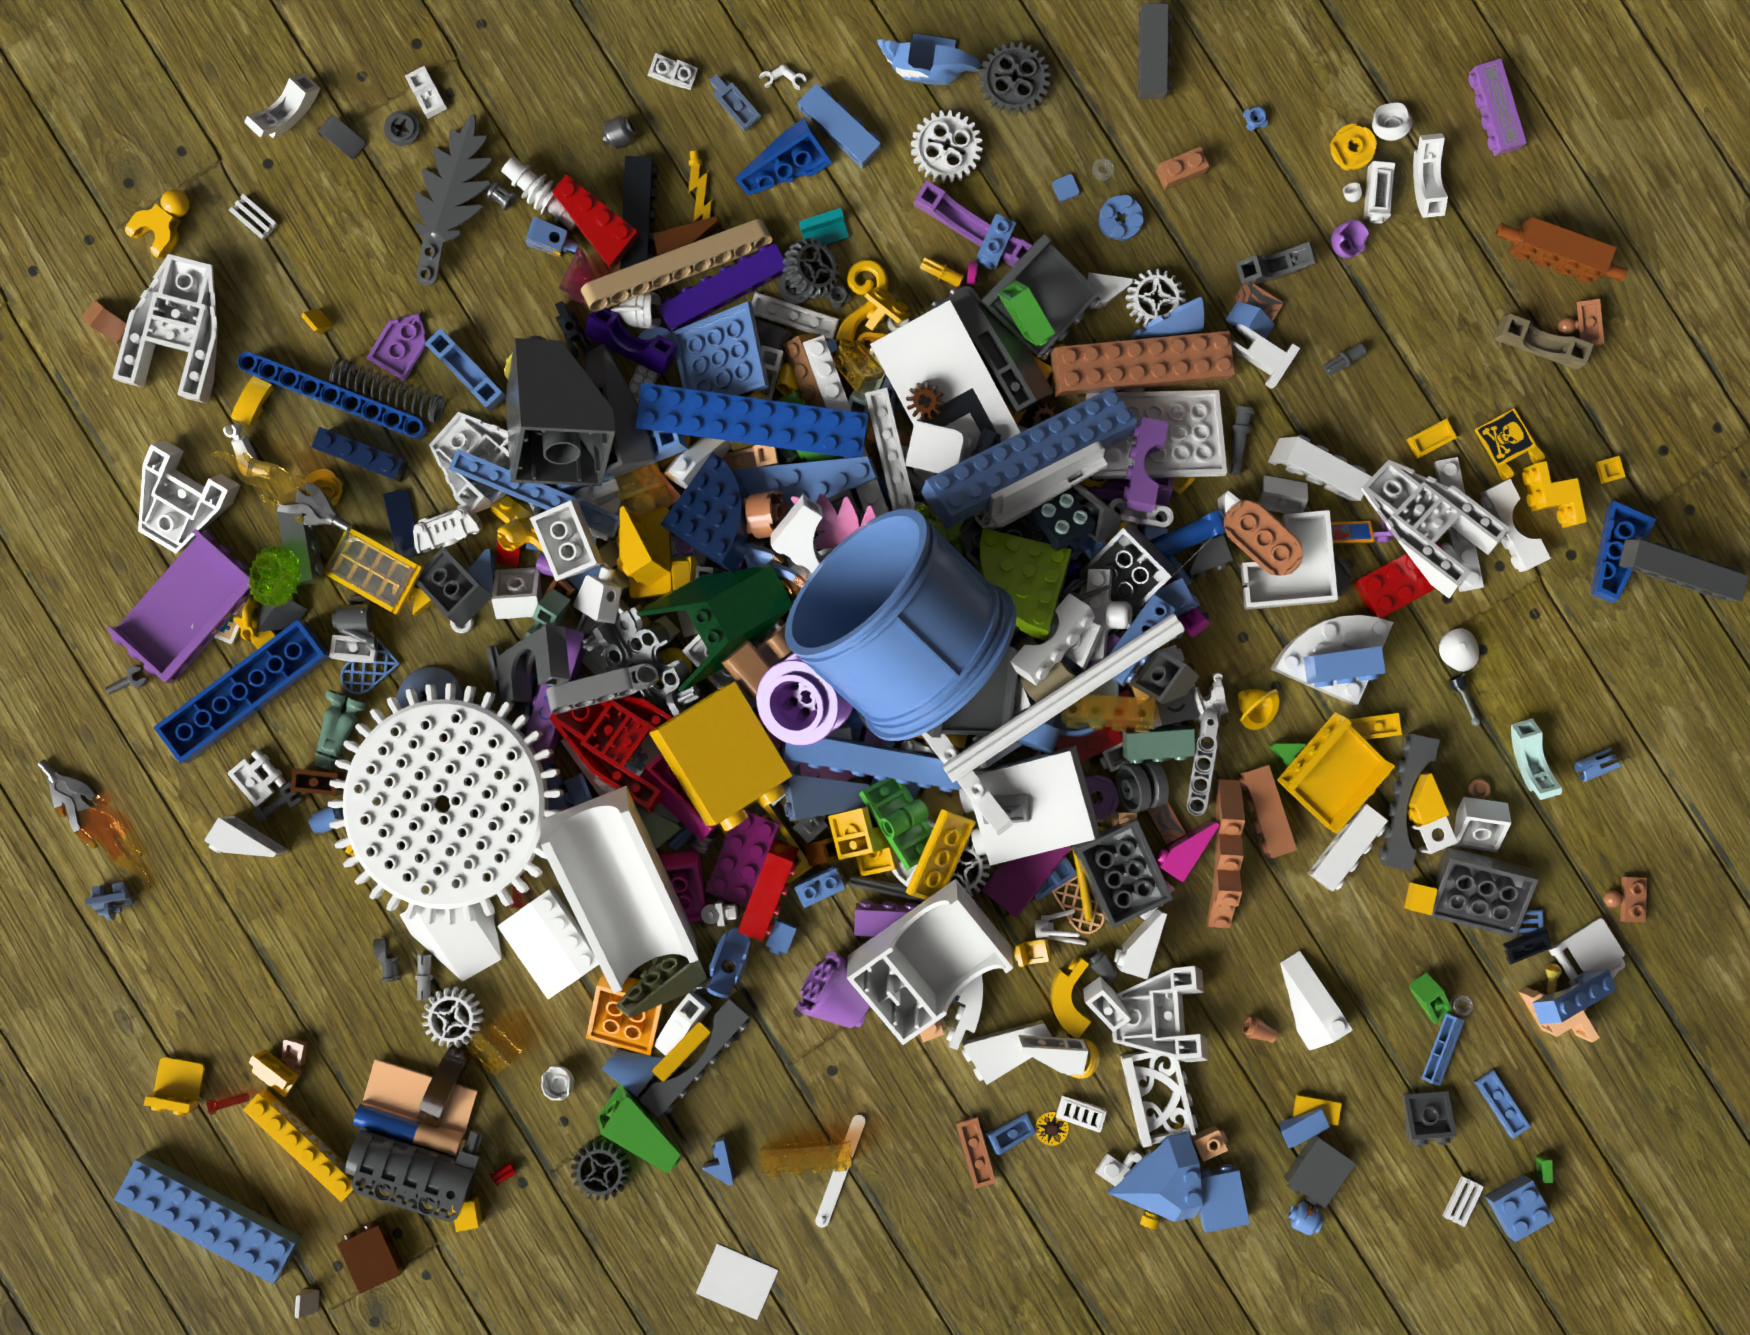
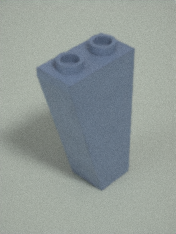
[781,775,869,821]

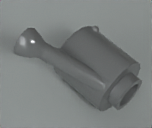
[332,595,378,651]

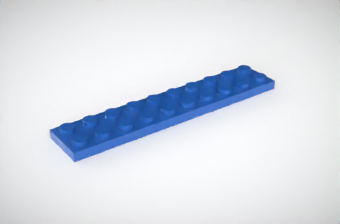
[636,382,868,458]

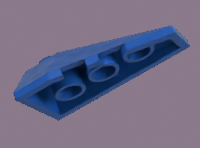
[735,118,832,196]

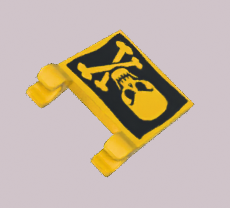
[1475,408,1545,481]

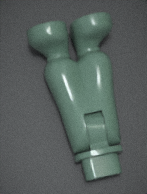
[315,690,368,771]

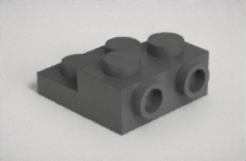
[1402,1091,1457,1147]

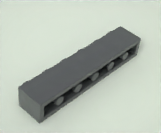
[1619,536,1748,602]

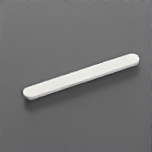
[815,1114,865,1228]

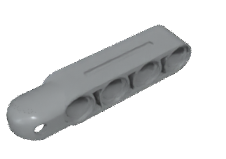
[546,663,659,714]
[1187,707,1221,816]

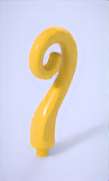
[836,260,888,350]

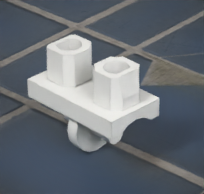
[701,899,738,926]

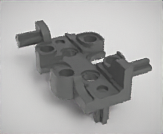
[582,604,701,716]

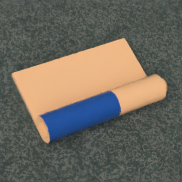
[353,1059,478,1157]

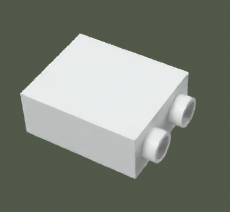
[959,745,1100,865]

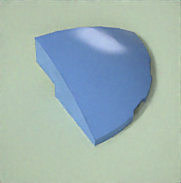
[1130,297,1204,340]

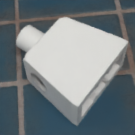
[573,566,622,624]

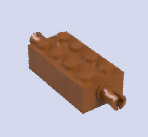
[1495,217,1628,283]

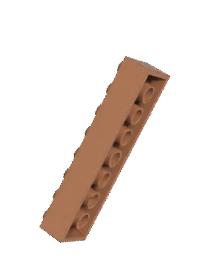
[1050,331,1235,397]

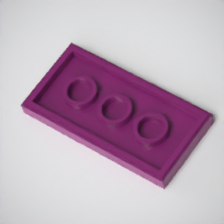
[981,846,1072,918]

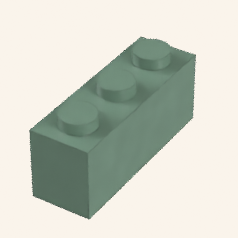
[1122,725,1195,763]

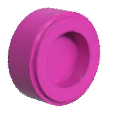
[967,262,978,285]

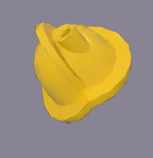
[1238,689,1280,730]

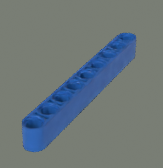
[237,352,428,440]

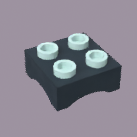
[1029,489,1096,551]

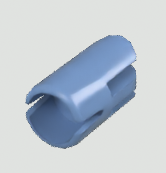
[1574,747,1622,782]

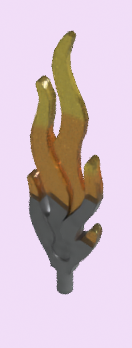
[37,759,151,890]

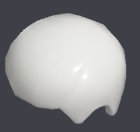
[541,1066,575,1101]

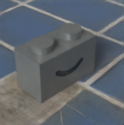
[1142,691,1198,730]

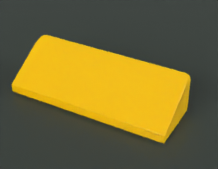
[652,1022,710,1082]

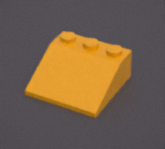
[586,973,665,1056]

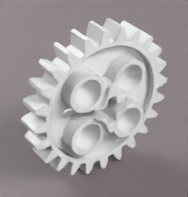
[911,110,983,184]

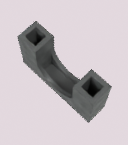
[497,624,570,710]

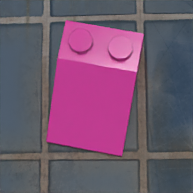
[1154,820,1220,882]
[658,850,708,922]

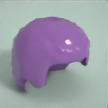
[1331,219,1369,259]

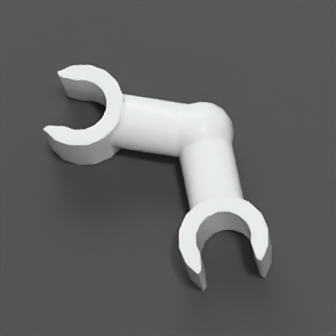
[759,64,807,90]

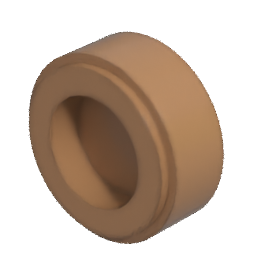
[1466,778,1491,800]

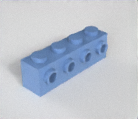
[1108,594,1176,687]

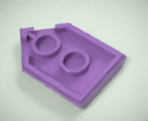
[366,313,427,381]

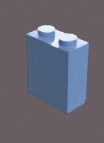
[1199,1164,1250,1233]

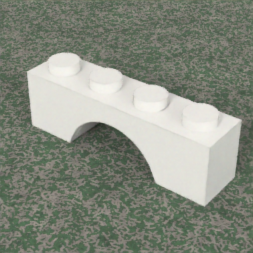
[1480,479,1551,572]
[1010,593,1095,686]

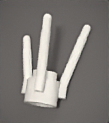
[1035,909,1087,945]

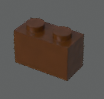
[290,768,345,796]

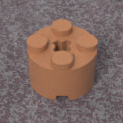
[743,489,790,539]

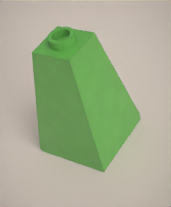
[596,1084,680,1174]

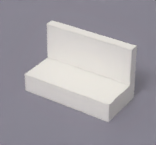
[1258,475,1308,514]

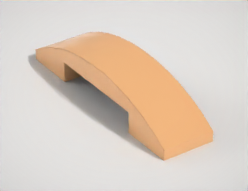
[722,445,779,470]

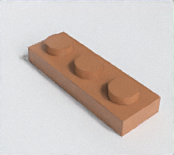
[956,1116,996,1189]

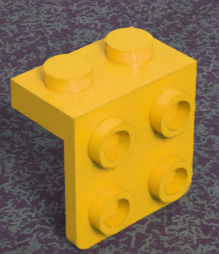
[144,1057,205,1115]

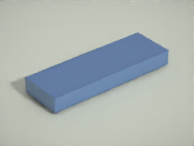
[1474,1069,1531,1139]

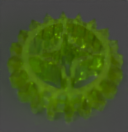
[247,546,302,607]

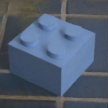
[1485,1174,1555,1242]

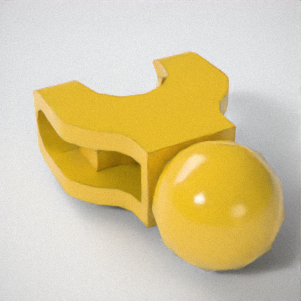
[125,189,190,260]

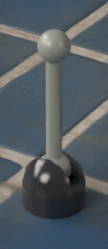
[1448,674,1480,726]

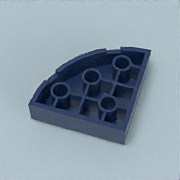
[660,452,751,574]

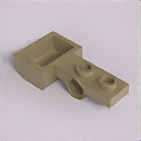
[1012,631,1076,702]

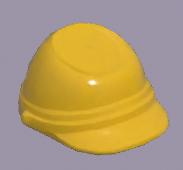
[305,469,343,506]

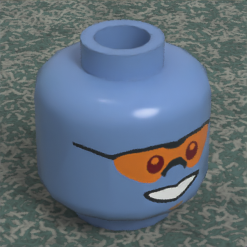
[1288,1201,1324,1235]

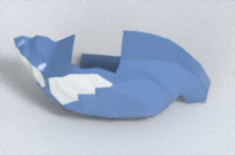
[878,33,981,85]

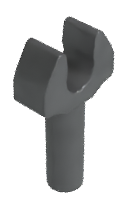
[105,667,149,695]

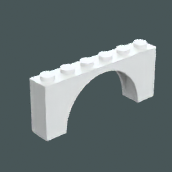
[771,495,824,573]

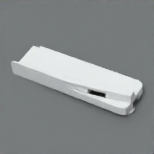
[988,442,1108,525]

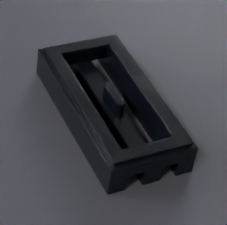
[1503,927,1551,965]

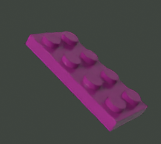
[705,810,780,908]

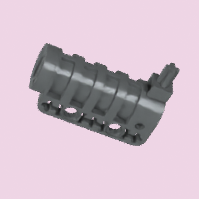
[345,1129,483,1222]

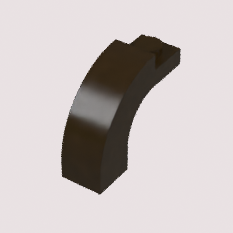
[417,1044,472,1127]

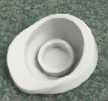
[1372,103,1413,141]
[1439,628,1479,672]

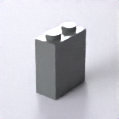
[1284,1135,1356,1208]

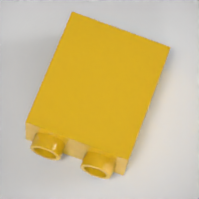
[649,682,792,831]

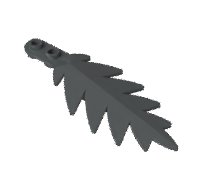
[414,114,493,286]

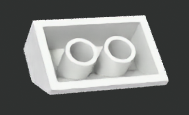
[530,500,604,581]

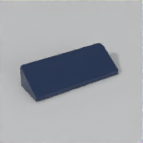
[383,490,423,558]

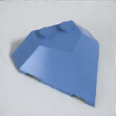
[1107,1132,1203,1222]

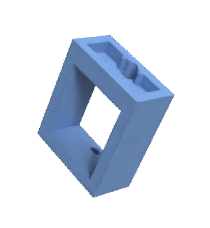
[794,864,846,908]

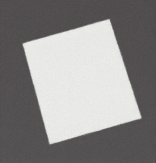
[696,1244,778,1320]

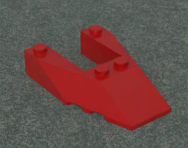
[549,696,673,815]

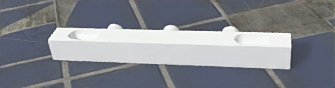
[921,732,1013,836]

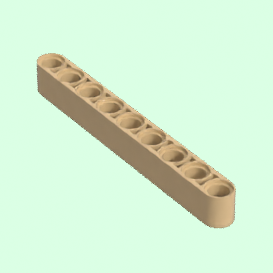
[581,219,773,312]

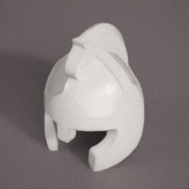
[611,292,662,329]

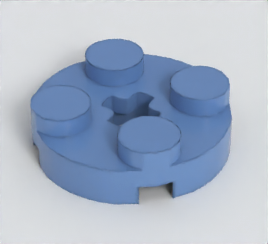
[1098,195,1143,241]

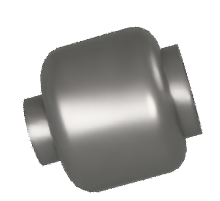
[602,116,636,149]

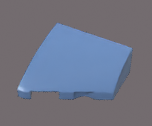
[602,1048,663,1097]

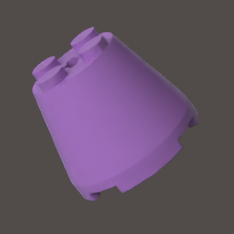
[797,951,871,1028]

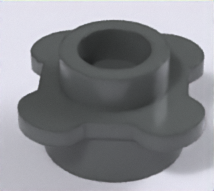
[825,283,851,309]

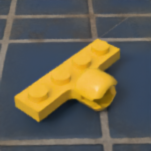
[491,496,544,552]

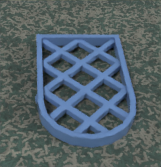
[340,637,400,695]

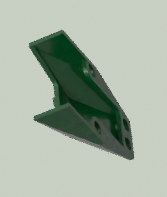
[636,564,793,693]

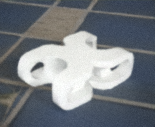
[1108,498,1173,529]

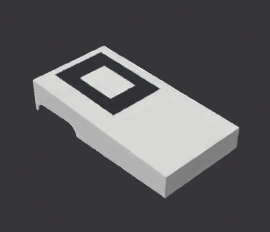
[870,300,1021,460]

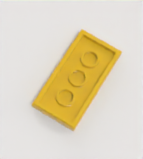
[906,809,976,900]

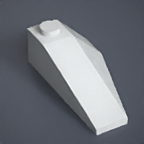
[663,437,735,489]
[1280,951,1353,1050]

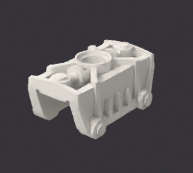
[413,504,483,553]

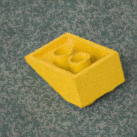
[620,506,670,586]

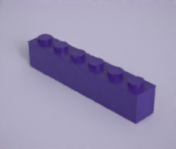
[657,244,786,333]

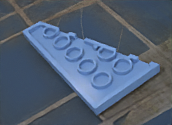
[734,456,878,510]

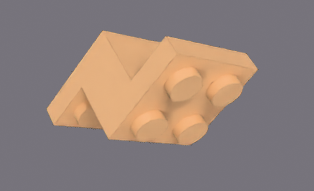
[1518,987,1600,1043]

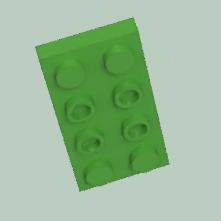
[859,778,933,870]

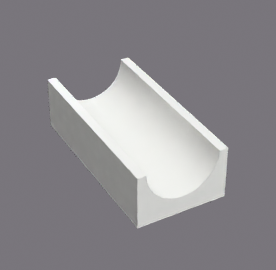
[540,786,698,994]

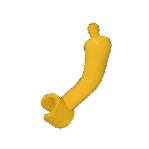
[240,593,266,642]

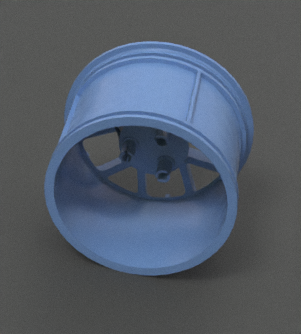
[785,509,1017,741]

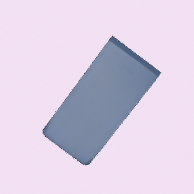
[1279,1108,1330,1148]
[985,1113,1037,1155]

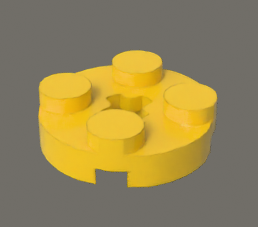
[1330,124,1377,171]

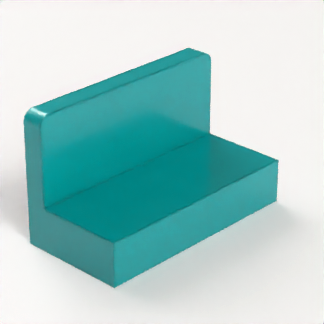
[799,208,849,245]

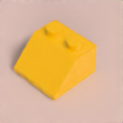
[1406,772,1449,826]

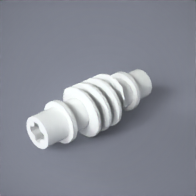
[501,156,576,231]

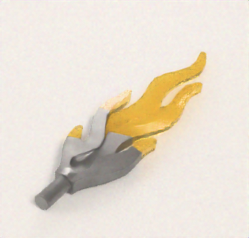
[211,451,353,532]

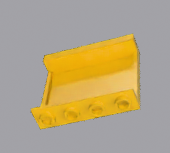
[1277,712,1395,834]

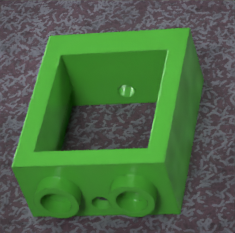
[997,280,1055,346]

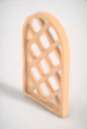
[1052,875,1105,934]

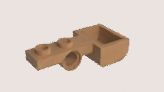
[721,623,791,698]

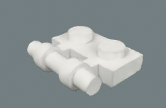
[227,749,287,807]

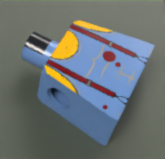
[526,217,579,257]

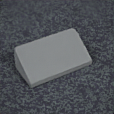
[982,794,1030,824]

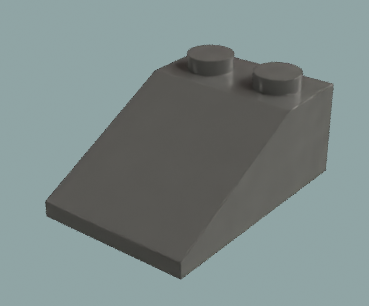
[416,547,493,628]

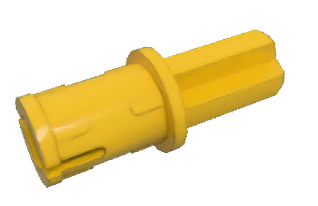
[920,257,964,287]

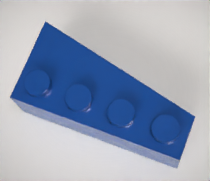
[1591,501,1656,603]

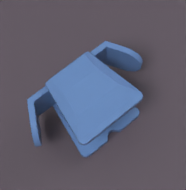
[707,926,751,998]

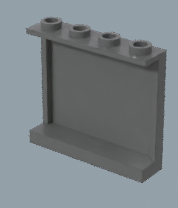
[980,234,1102,358]
[926,645,1020,738]

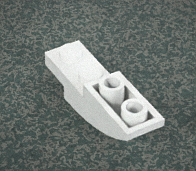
[946,974,983,1050]

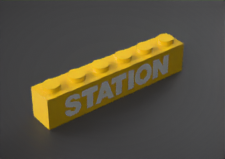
[243,1088,362,1202]

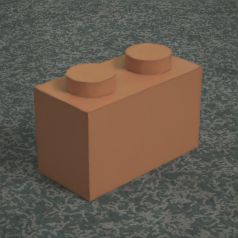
[1156,146,1209,191]

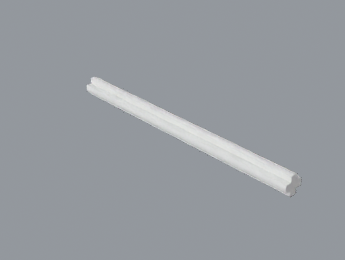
[941,614,1184,783]

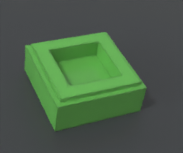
[1536,1155,1553,1183]

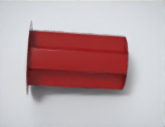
[490,1162,517,1188]

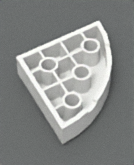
[1271,615,1394,705]

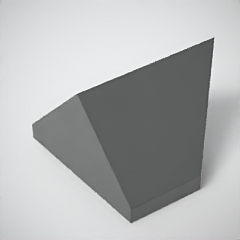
[257,584,308,632]

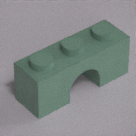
[524,588,570,639]

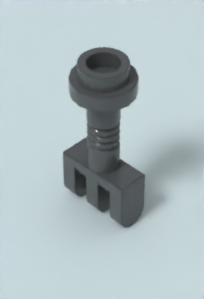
[253,782,305,823]

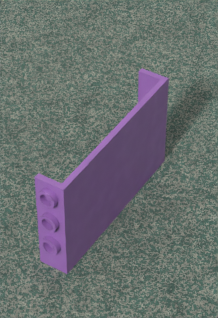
[106,529,262,683]

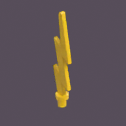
[688,151,711,222]

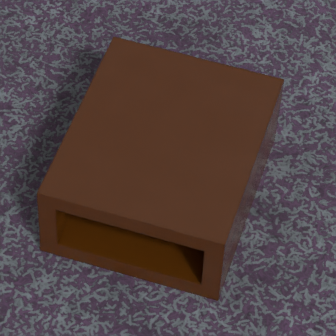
[337,1220,406,1294]

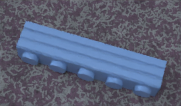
[1421,1013,1465,1086]

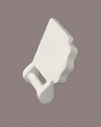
[1548,918,1625,987]

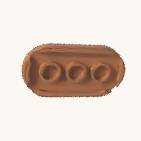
[1224,500,1303,576]

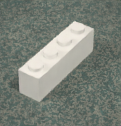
[1307,804,1388,891]

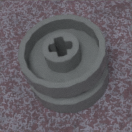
[1116,759,1169,813]

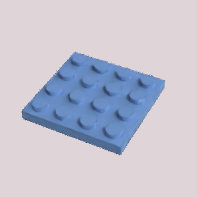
[672,301,769,397]

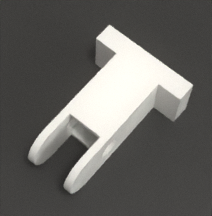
[1231,324,1300,389]

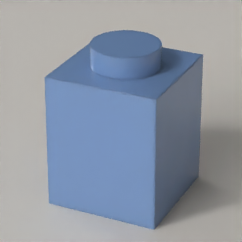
[766,919,797,955]

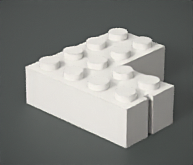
[1241,510,1338,610]

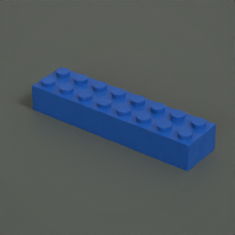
[153,619,330,763]

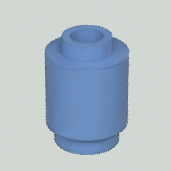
[309,807,344,833]

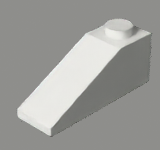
[1017,1035,1088,1075]

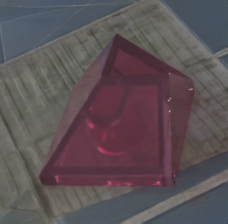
[559,248,595,305]

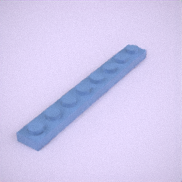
[449,449,620,538]

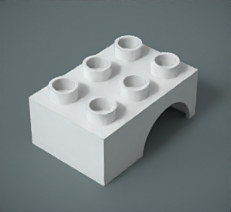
[847,879,1013,1045]

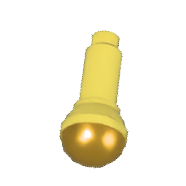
[1545,963,1562,994]

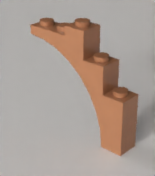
[1207,779,1245,928]

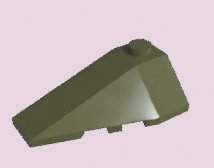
[616,954,707,1018]

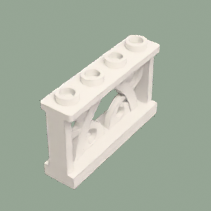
[1120,1051,1198,1148]

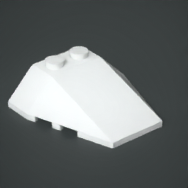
[429,412,510,514]
[400,881,502,981]

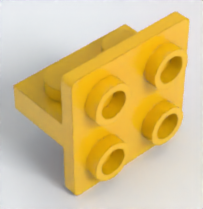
[864,287,911,331]

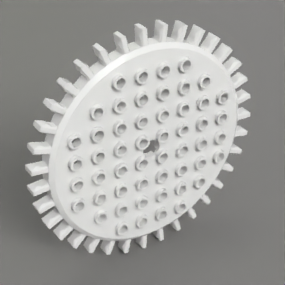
[328,683,564,925]

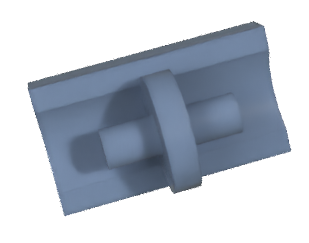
[85,882,134,921]

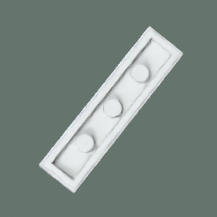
[751,292,839,340]

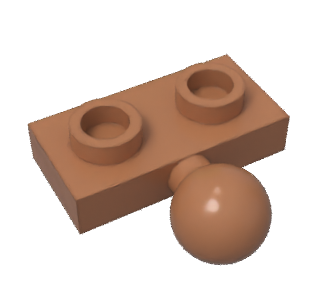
[1558,299,1604,346]
[1603,876,1647,923]

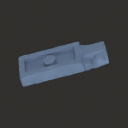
[710,74,761,132]

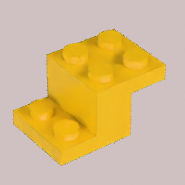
[1522,461,1587,528]
[828,807,900,876]

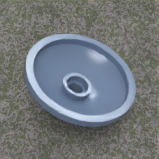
[397,667,463,729]

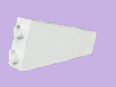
[961,1020,1052,1085]

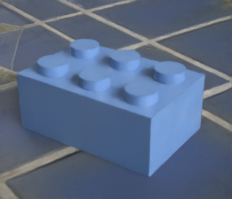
[1303,646,1386,687]

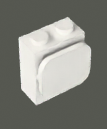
[905,421,972,473]

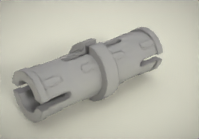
[415,954,433,1000]

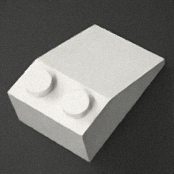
[204,815,290,857]
[1114,909,1167,979]

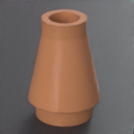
[1242,1017,1278,1043]

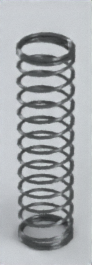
[330,357,445,423]

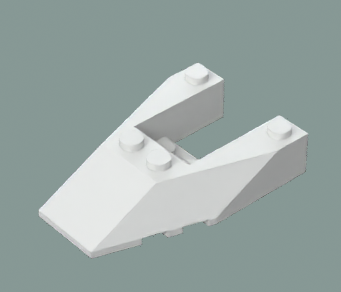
[112,254,218,404]
[1361,460,1510,598]

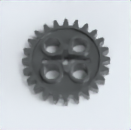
[978,42,1051,116]

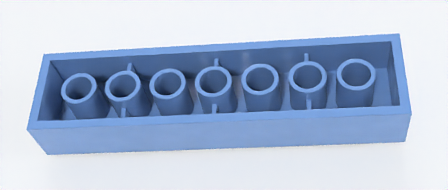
[114,1154,302,1284]

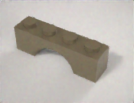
[1494,313,1594,370]

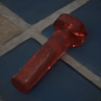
[508,872,524,909]
[207,1093,250,1115]

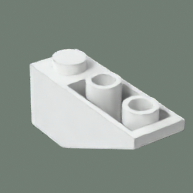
[654,993,712,1056]

